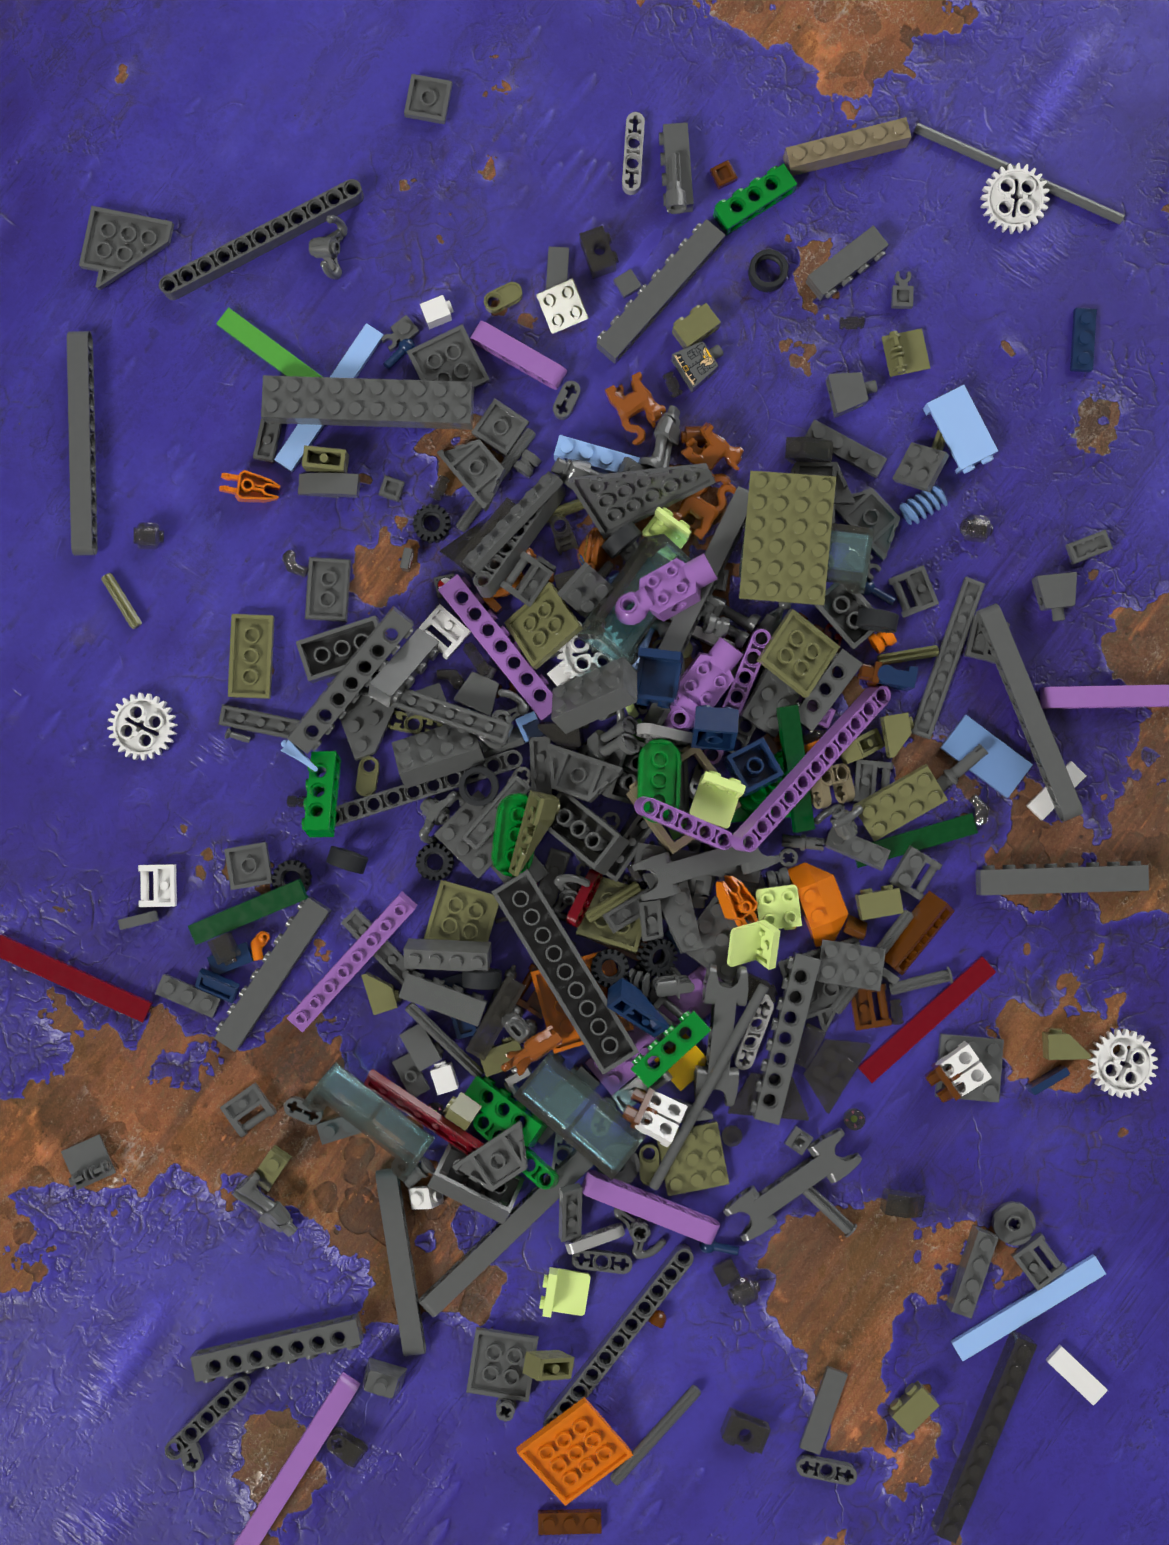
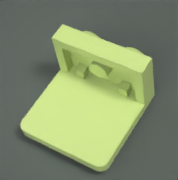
[642,507,692,558]
[689,771,746,829]
[755,884,802,930]
[727,920,780,970]
[539,1267,590,1318]

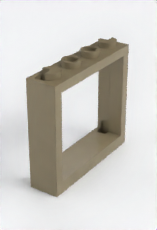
[626,745,742,856]

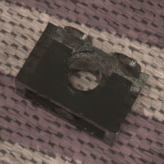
[579,225,619,279]
[720,1407,771,1454]

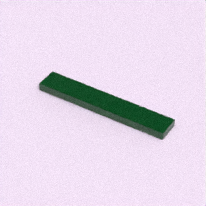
[776,704,815,833]
[855,813,978,868]
[188,879,309,945]

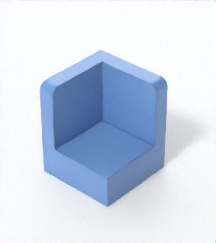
[515,711,544,743]

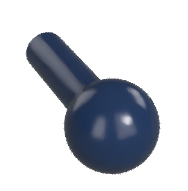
[383,338,415,369]
[859,579,896,606]
[699,1240,739,1255]

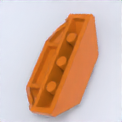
[787,862,849,947]

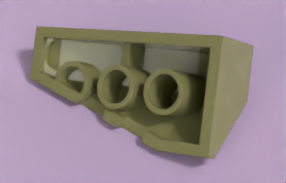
[509,790,560,877]

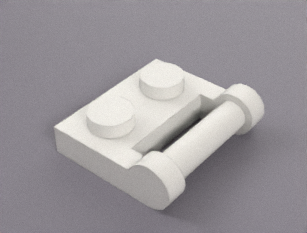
[419,604,471,660]
[138,864,177,907]

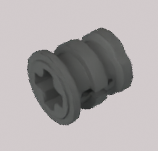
[496,1398,517,1422]

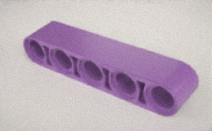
[470,321,567,390]
[634,796,733,850]

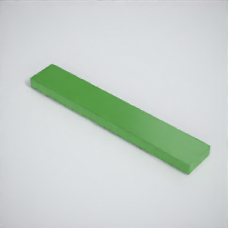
[216,307,322,377]

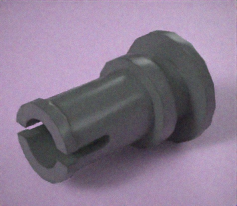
[402,1156,435,1188]

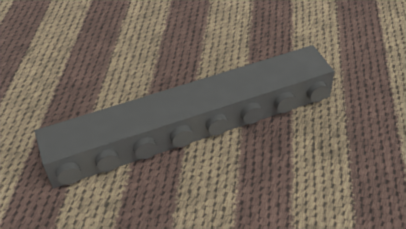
[596,219,725,364]
[975,861,1149,895]
[214,897,332,1052]

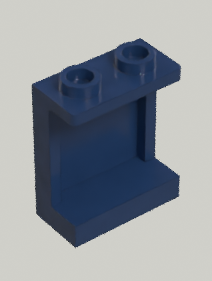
[636,647,684,708]

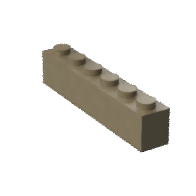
[783,117,911,176]

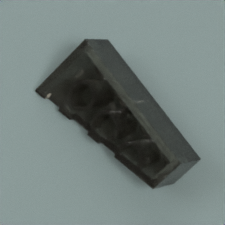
[440,497,516,578]

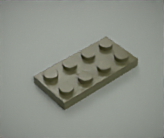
[228,614,275,699]
[853,764,948,842]

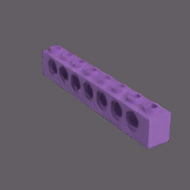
[438,574,553,721]
[287,891,417,1032]

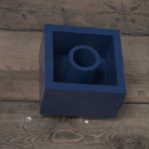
[691,705,739,751]
[723,738,784,798]

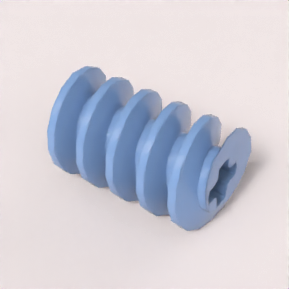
[900,485,948,525]

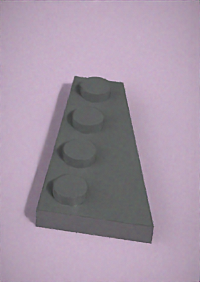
[642,873,703,953]

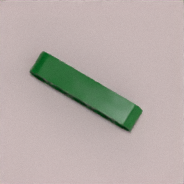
[473,1113,559,1189]

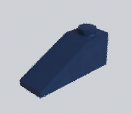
[607,978,669,1038]

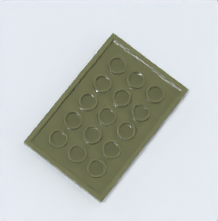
[739,471,836,606]

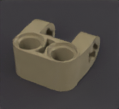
[810,763,855,809]

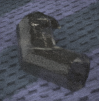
[282,550,308,578]

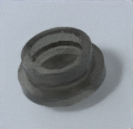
[721,1125,743,1147]

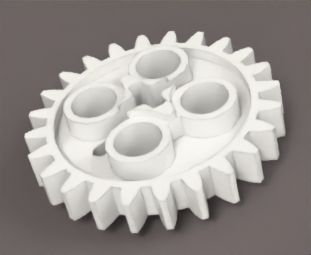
[980,163,1050,234]
[557,619,625,681]
[107,693,177,761]
[1087,1029,1158,1098]

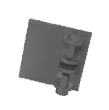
[61,1134,116,1190]

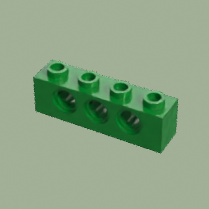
[713,164,797,236]
[301,751,341,837]
[631,1010,711,1088]
[465,1075,548,1147]

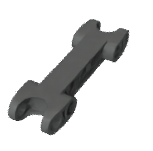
[632,827,780,901]
[693,964,748,1107]
[722,1128,862,1241]

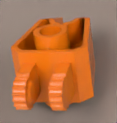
[219,470,280,503]
[716,875,759,927]

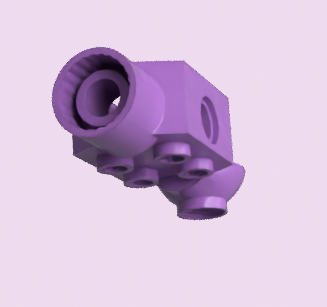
[615,553,718,625]
[663,637,744,732]

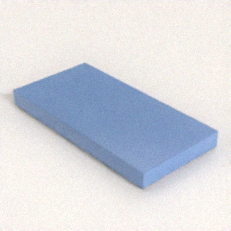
[940,715,1033,798]

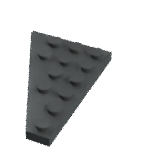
[568,463,716,539]

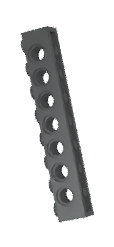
[287,606,414,754]
[750,952,821,1125]
[190,1313,364,1383]

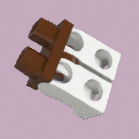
[924,1041,992,1103]
[622,1087,688,1147]

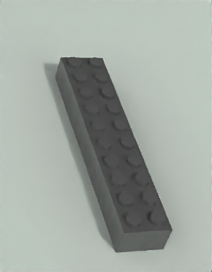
[261,375,474,430]
[492,870,639,1075]

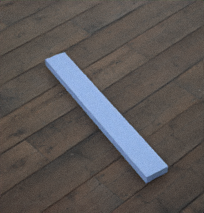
[274,323,384,472]
[951,1254,1106,1361]

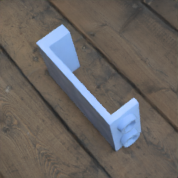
[923,385,998,474]

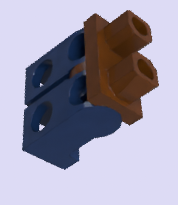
[857,661,918,692]

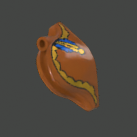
[577,527,608,573]

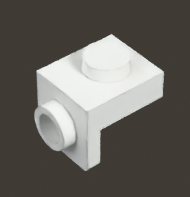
[408,1186,444,1210]

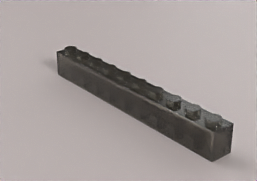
[931,1331,1037,1544]

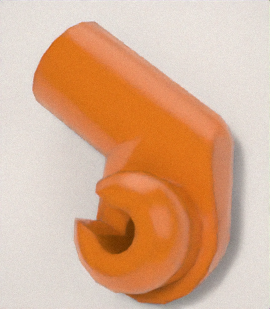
[251,931,270,961]

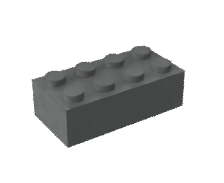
[296,615,391,683]
[551,656,637,734]
[391,725,486,788]
[547,792,630,875]

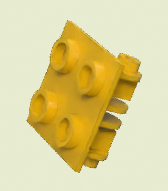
[654,1034,706,1091]

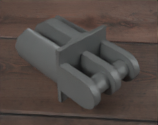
[629,969,652,1001]
[651,971,695,999]

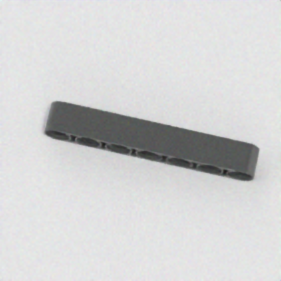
[473,474,566,598]

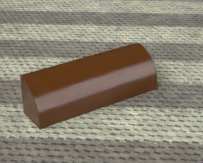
[884,891,954,975]

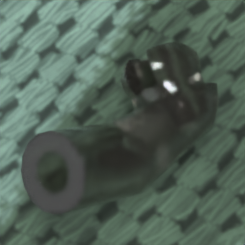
[437,669,465,690]
[802,730,827,746]
[968,794,989,825]

